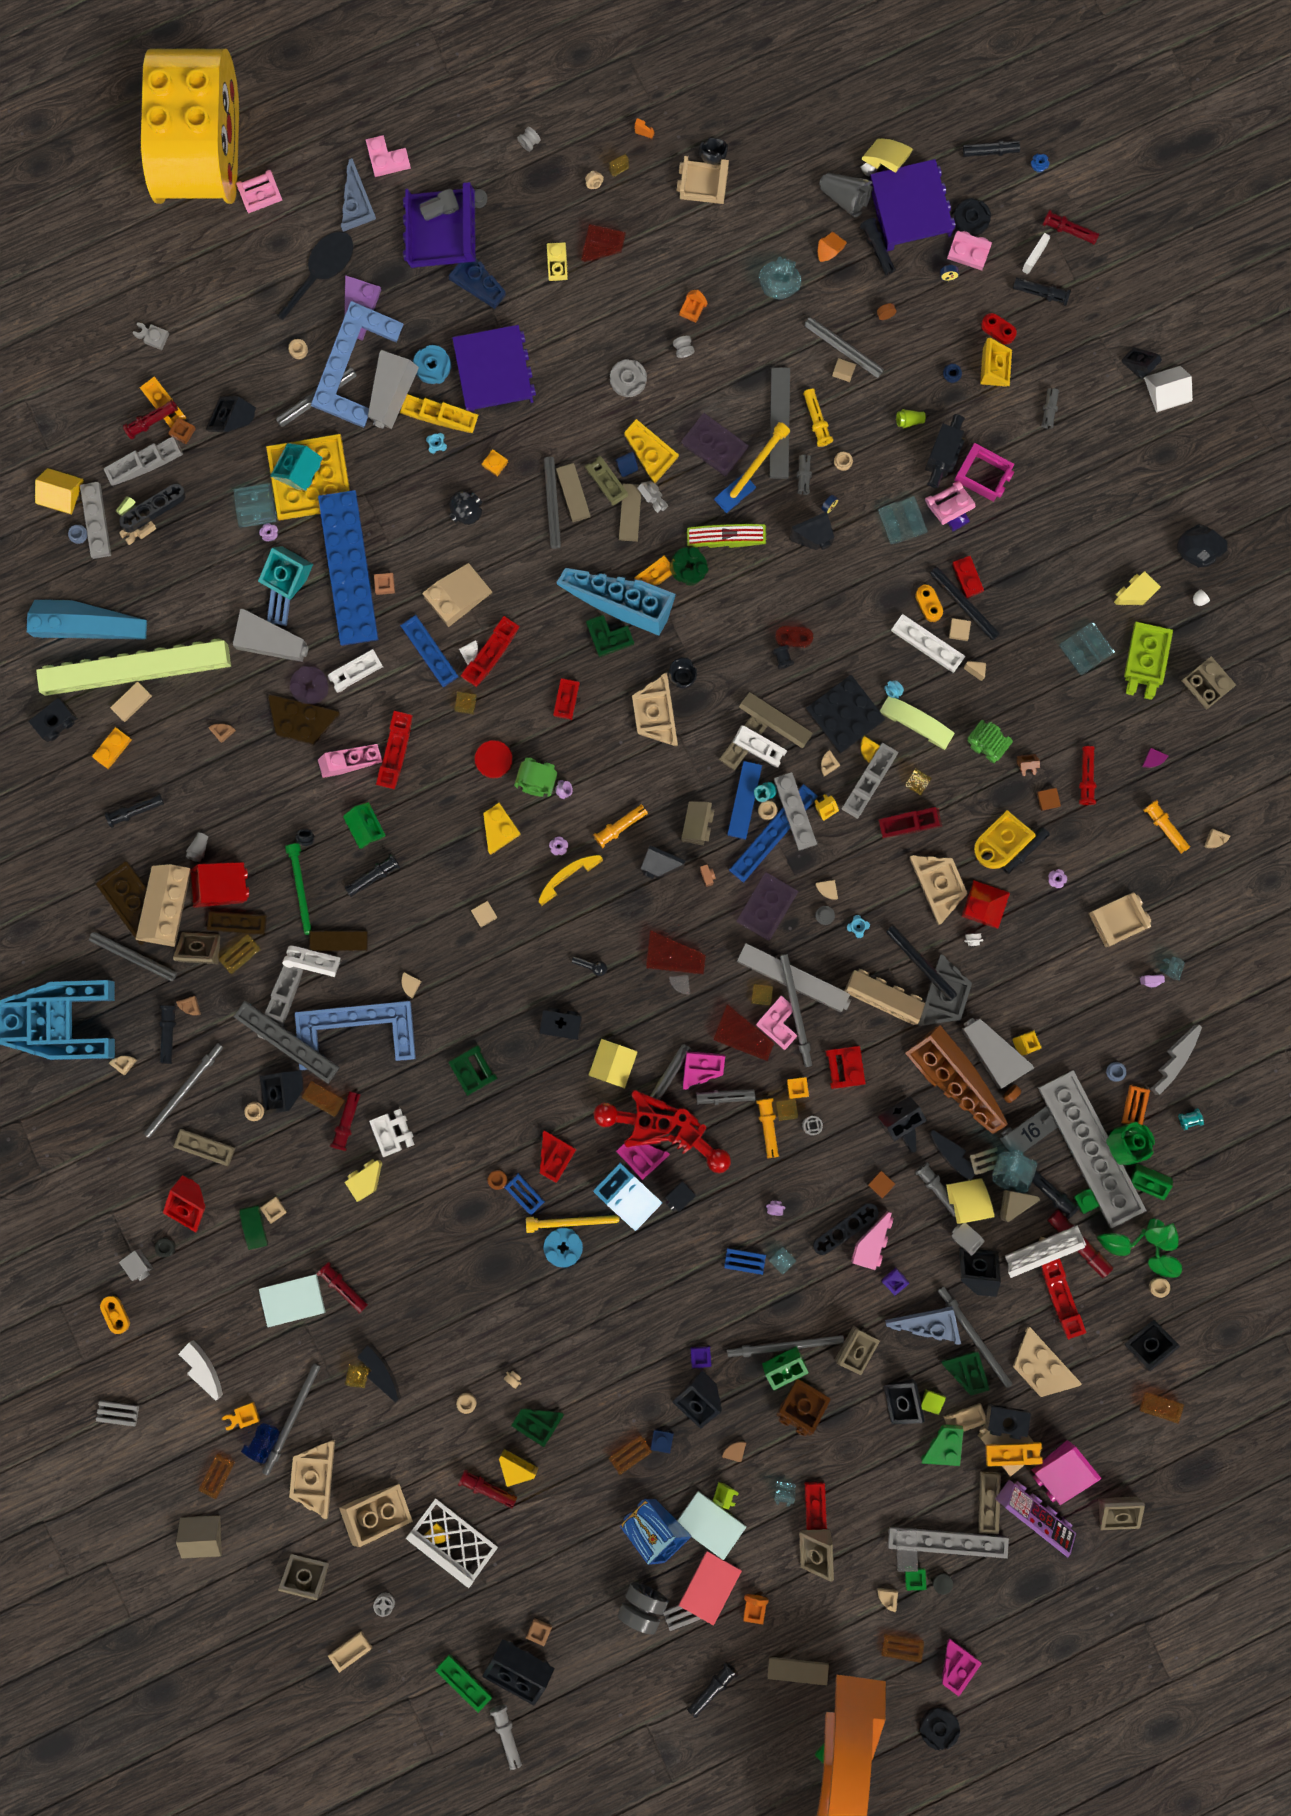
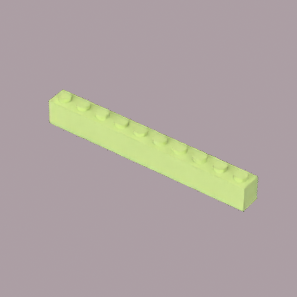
[36,639,231,696]

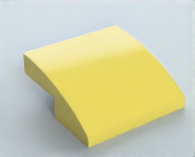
[862,139,913,173]
[946,1178,994,1224]

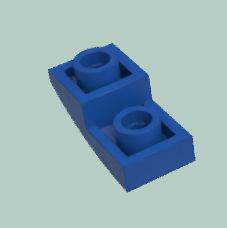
[714,474,756,513]

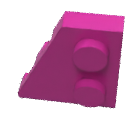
[683,1051,725,1089]
[616,1144,670,1180]
[942,1638,982,1696]

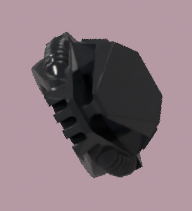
[1177,524,1227,568]

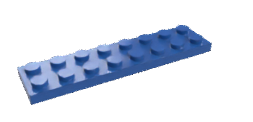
[318,490,379,646]

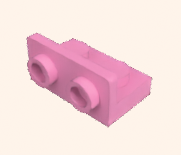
[947,231,992,270]

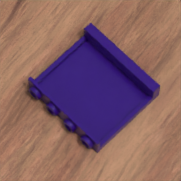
[869,159,955,251]
[403,182,476,268]
[452,325,536,413]

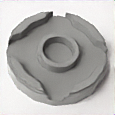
[610,359,647,397]

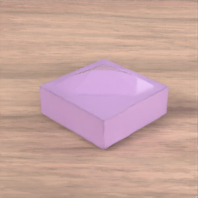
[1140,975,1165,987]

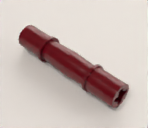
[1047,1210,1114,1278]

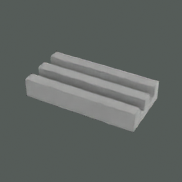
[96,1401,139,1426]
[664,1605,701,1631]

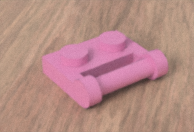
[236,170,282,213]
[925,481,975,525]

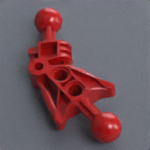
[594,1090,731,1173]

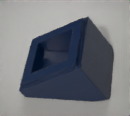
[616,452,638,477]

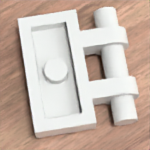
[369,1109,415,1157]

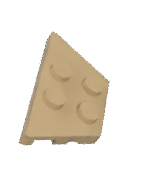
[632,673,678,746]
[909,855,968,925]
[1013,1326,1082,1397]
[289,1440,335,1519]

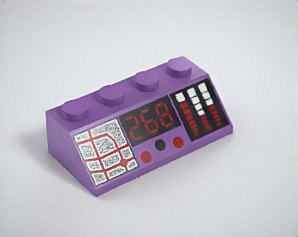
[995,1480,1076,1558]

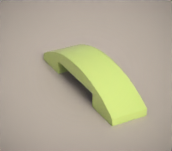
[880,696,955,750]

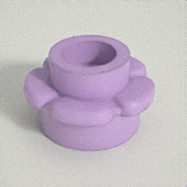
[259,523,278,542]
[555,780,573,799]
[549,837,568,855]
[1048,869,1067,888]
[766,1201,785,1216]

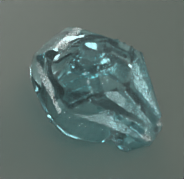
[759,257,801,300]

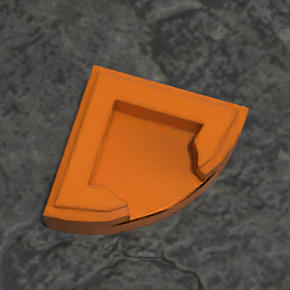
[635,118,654,139]

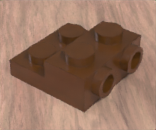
[776,1379,831,1436]

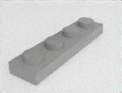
[80,482,111,559]
[774,772,817,851]

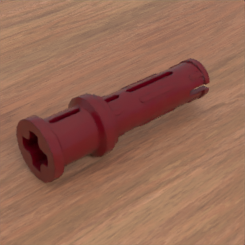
[1042,209,1100,245]
[123,399,178,440]
[329,1091,361,1151]
[316,1262,368,1314]
[458,1469,517,1509]

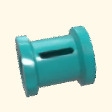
[754,782,777,802]
[1178,1108,1204,1130]

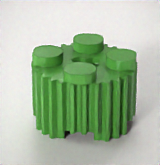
[967,720,1013,763]

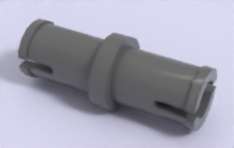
[1041,388,1059,429]
[797,455,812,495]

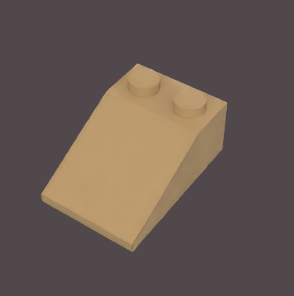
[423,563,492,627]
[339,1484,413,1547]

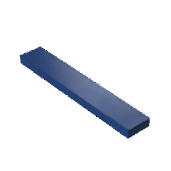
[729,784,818,883]

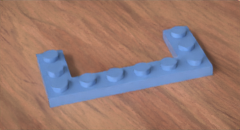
[311,301,403,428]
[295,1001,416,1070]

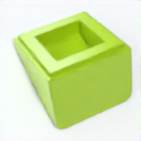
[921,1389,946,1415]

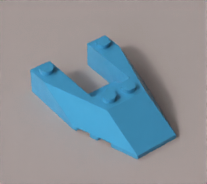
[0,980,115,1060]

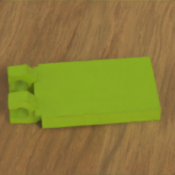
[1124,622,1173,700]

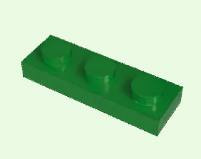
[435,1654,492,1713]

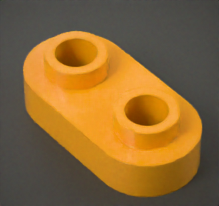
[916,585,943,622]
[100,1296,130,1334]

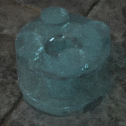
[992,1149,1038,1193]

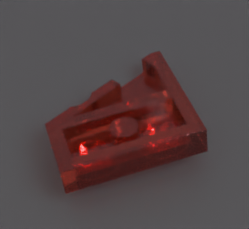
[581,224,626,262]

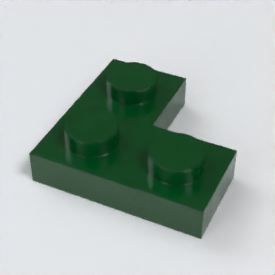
[586,615,634,658]

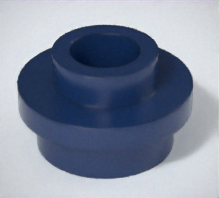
[943,364,962,383]

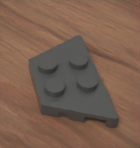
[918,954,972,1026]

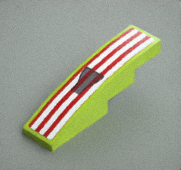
[687,524,766,548]

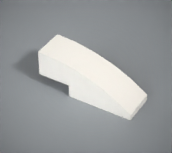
[178,1340,223,1400]

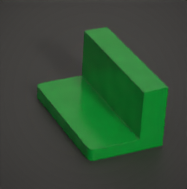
[343,802,386,849]

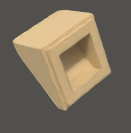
[832,359,856,382]
[964,661,986,681]

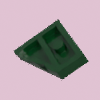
[941,1351,990,1396]
[511,1409,564,1447]

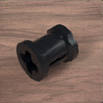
[773,645,794,669]

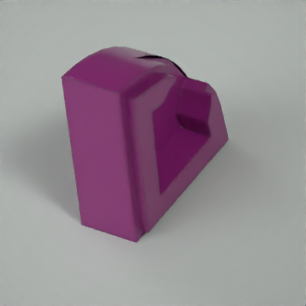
[1142,748,1168,768]

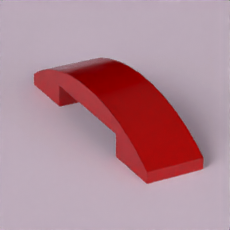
[461,616,520,687]
[376,711,413,789]
[1041,1258,1086,1340]

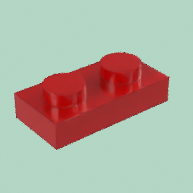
[952,556,984,598]
[553,678,580,720]

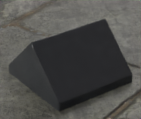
[1124,1320,1180,1371]
[883,1379,925,1424]

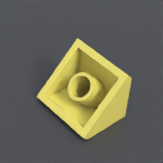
[589,1039,637,1088]

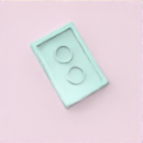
[259,1274,326,1327]
[677,1491,746,1560]

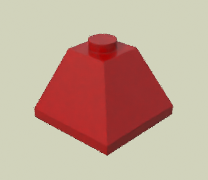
[961,880,1010,929]
[163,1175,206,1232]

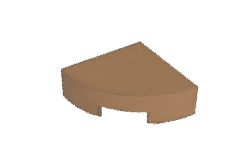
[208,724,236,743]
[176,996,201,1015]
[722,1441,746,1462]

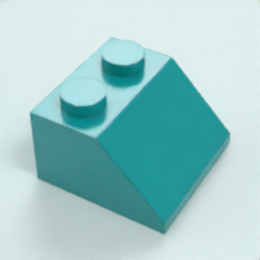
[270,443,323,491]
[258,546,313,600]

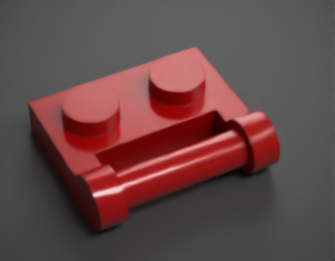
[826,1046,866,1089]

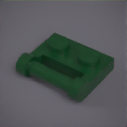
[448,1045,498,1096]

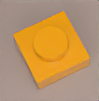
[482,449,508,477]
[787,1077,809,1099]

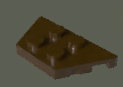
[268,695,341,745]

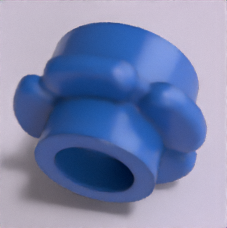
[1031,154,1049,172]

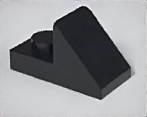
[1121,347,1162,379]

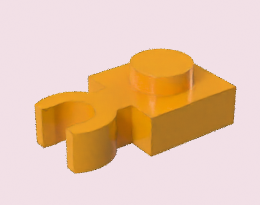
[222,1402,260,1430]

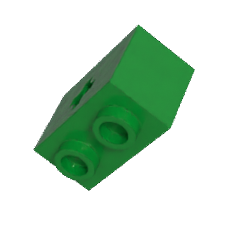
[762,1347,809,1390]

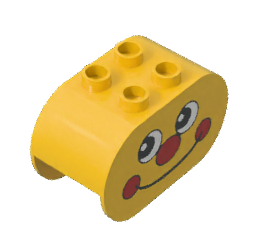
[141,49,239,204]

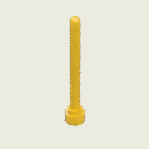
[730,422,790,498]
[526,1215,620,1233]

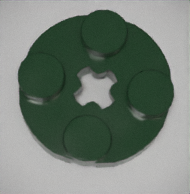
[670,547,708,586]

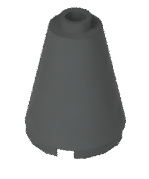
[819,172,873,217]

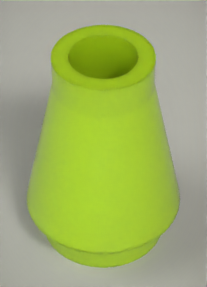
[896,409,926,428]

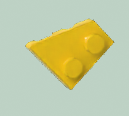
[483,803,521,855]

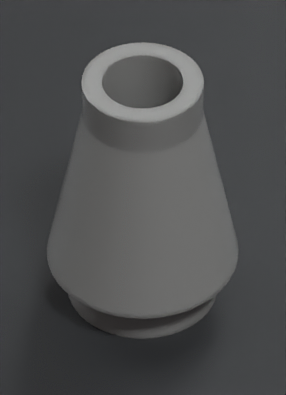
[186,833,208,862]

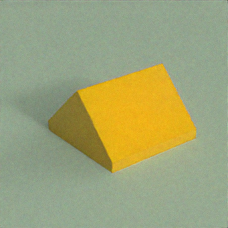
[980,338,1012,386]
[35,468,84,515]
[499,1449,538,1487]

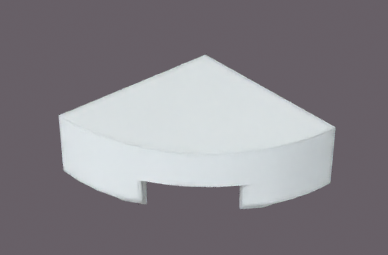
[459,640,478,665]

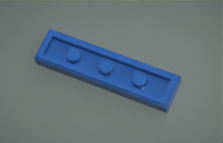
[400,615,458,687]
[727,761,762,840]

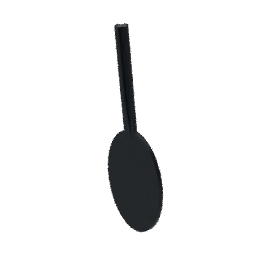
[277,232,354,320]

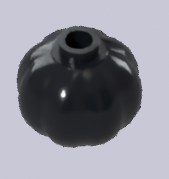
[449,490,483,525]

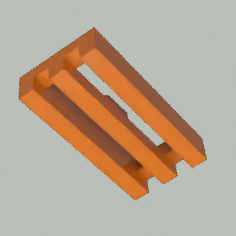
[1121,1085,1150,1125]

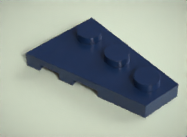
[449,258,506,309]

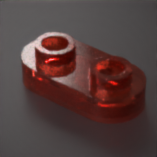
[775,626,813,648]

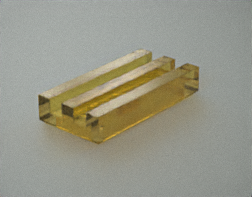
[218,934,261,974]

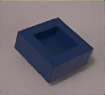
[651,1429,674,1453]

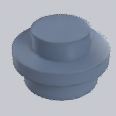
[68,525,88,544]
[1106,1062,1126,1082]

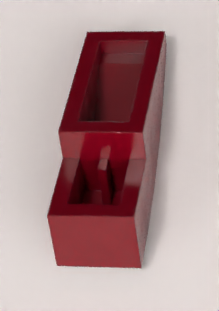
[879,807,943,838]

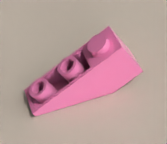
[318,744,382,778]
[851,1212,893,1270]

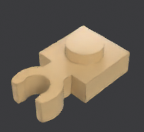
[120,513,156,545]

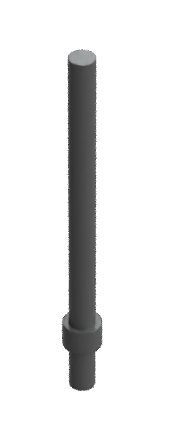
[780,954,812,1067]
[144,1043,224,1138]
[937,1286,1013,1388]
[727,1335,844,1357]
[262,1363,321,1476]

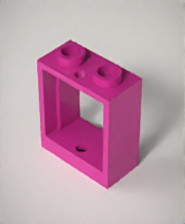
[954,443,1014,502]

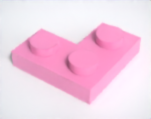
[366,135,411,177]
[756,996,797,1050]

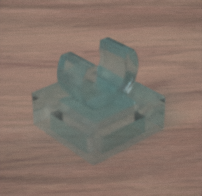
[1160,957,1185,981]
[769,1247,796,1275]
[774,1481,796,1507]

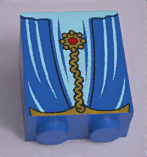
[620,1499,692,1565]

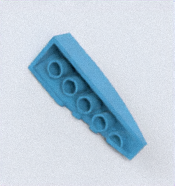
[557,568,675,635]
[27,600,147,639]

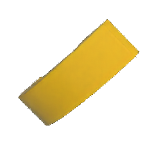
[539,855,603,906]

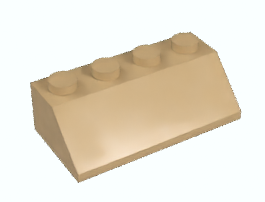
[136,865,190,947]
[844,969,925,1025]

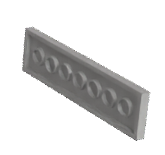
[1038,1070,1147,1228]

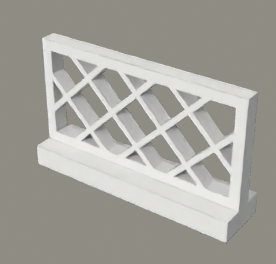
[1005,1225,1086,1278]
[406,1498,498,1588]

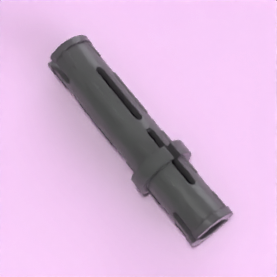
[696,1089,755,1105]

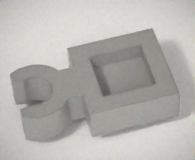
[133,322,169,350]
[637,481,668,513]

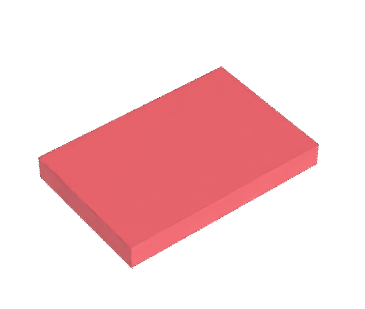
[678,1551,742,1626]

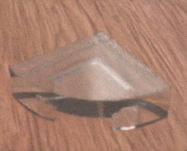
[669,975,690,995]

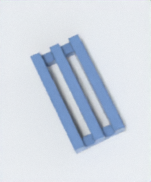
[267,589,290,626]

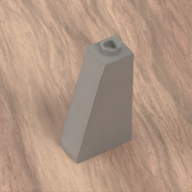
[368,350,419,429]
[233,609,308,662]
[961,1018,1034,1089]

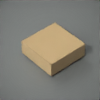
[949,619,971,641]
[471,901,497,927]
[260,1196,287,1224]

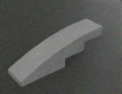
[104,437,183,486]
[842,743,899,819]
[257,966,304,1039]
[1150,1025,1202,1095]

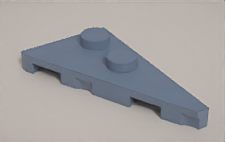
[341,159,376,232]
[885,1306,961,1344]

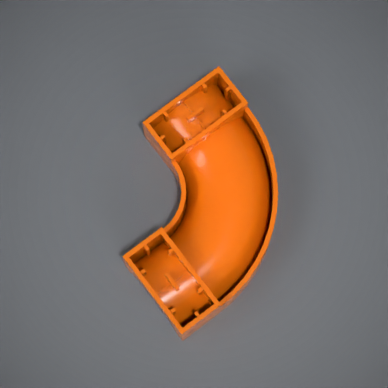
[816,1675,886,1816]

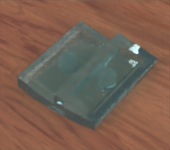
[234,483,277,528]
[878,496,928,545]
[1059,622,1115,676]

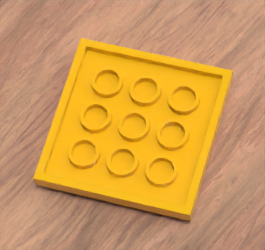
[266,434,350,521]

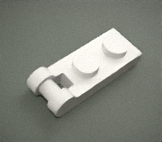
[328,649,383,693]
[733,725,787,768]
[282,946,340,977]

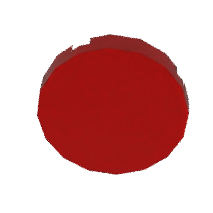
[475,741,513,778]

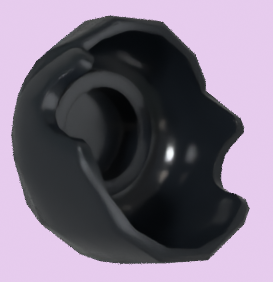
[699,138,728,165]
[668,657,697,689]

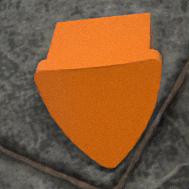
[818,231,847,262]
[679,290,708,323]
[743,1594,769,1625]

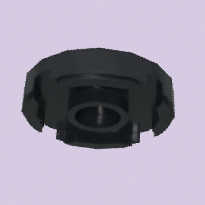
[954,198,991,236]
[920,1707,960,1750]

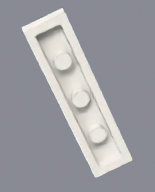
[891,614,965,673]

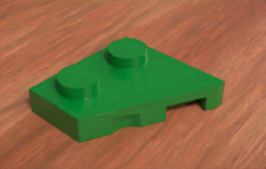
[921,1424,964,1466]

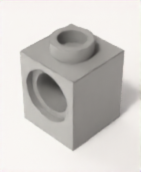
[952,1223,985,1256]
[119,1249,153,1281]

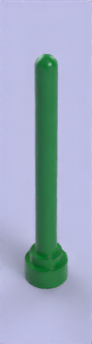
[285,844,312,935]

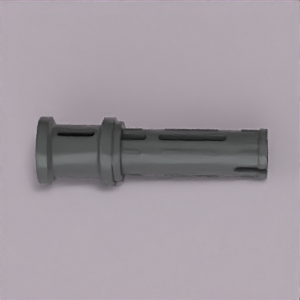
[914,1162,956,1217]

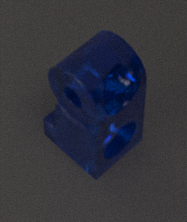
[241,1423,279,1464]

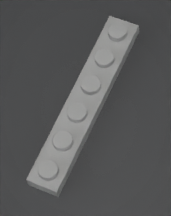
[888,1527,1009,1558]

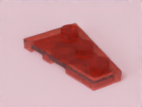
[646,930,706,975]
[713,1004,774,1061]

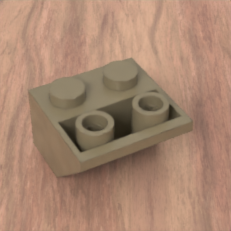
[1182,656,1236,710]
[681,801,715,846]

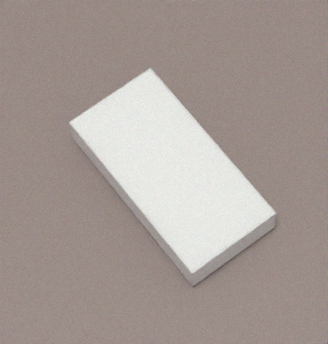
[1022,233,1050,274]

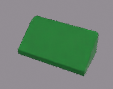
[1130,1164,1173,1200]

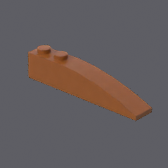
[905,1025,1008,1134]

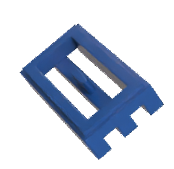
[504,1174,545,1215]
[724,1248,766,1275]

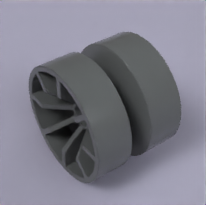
[617,1582,669,1635]

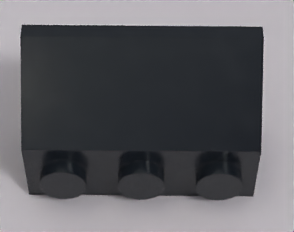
[482,1639,555,1706]

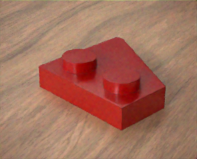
[540,1130,577,1183]

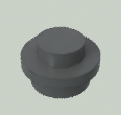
[475,189,488,208]
[816,906,835,925]

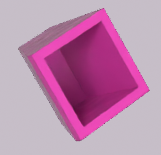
[1032,1440,1101,1505]

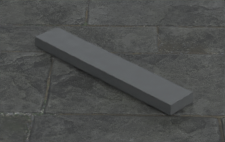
[769,368,790,479]
[234,1001,340,1084]

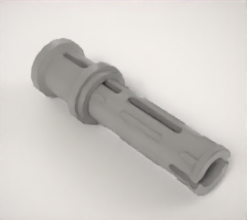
[490,1704,522,1770]

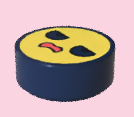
[940,265,959,281]
[821,495,839,514]

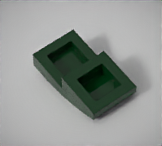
[239,1205,268,1250]

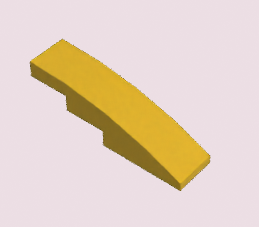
[400,394,478,433]

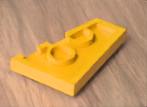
[624,419,679,483]

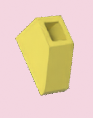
[547,243,568,281]
[1114,571,1161,605]
[345,1159,382,1202]

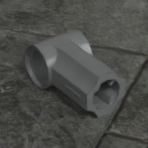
[419,189,459,221]

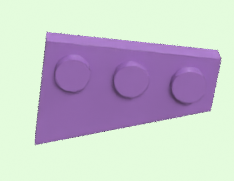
[345,275,381,341]

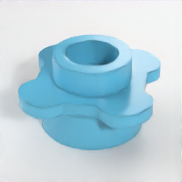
[426,433,447,454]
[884,681,904,699]
[847,915,870,938]

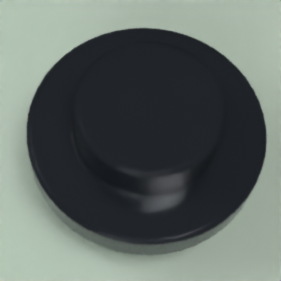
[295,829,315,846]

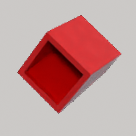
[190,862,249,908]

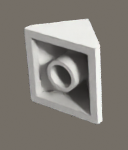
[1144,366,1193,412]

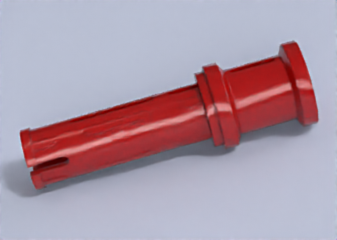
[1079,746,1097,805]

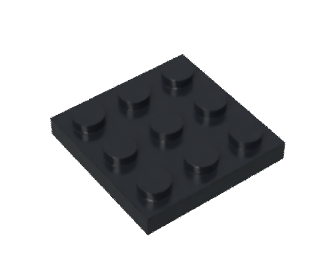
[806,675,886,754]

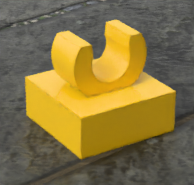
[815,794,839,821]

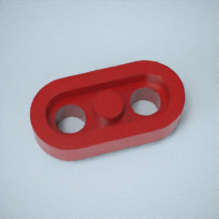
[981,313,1017,344]

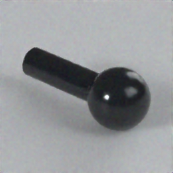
[572,956,607,976]

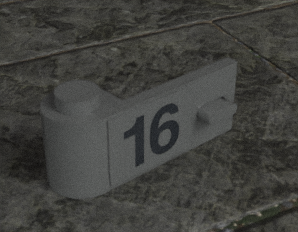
[999,1106,1058,1158]

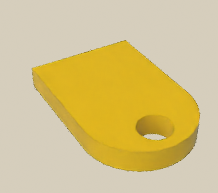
[974,810,1035,869]

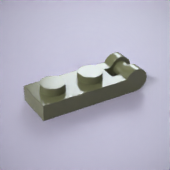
[584,456,628,506]

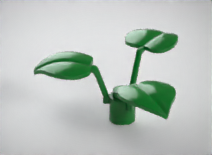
[1097,1219,1182,1278]

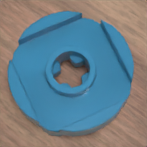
[413,345,451,384]
[544,1228,583,1267]

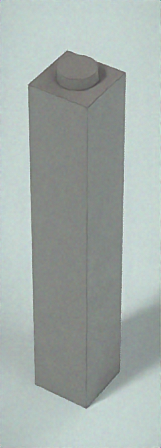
[737,944,851,1012]

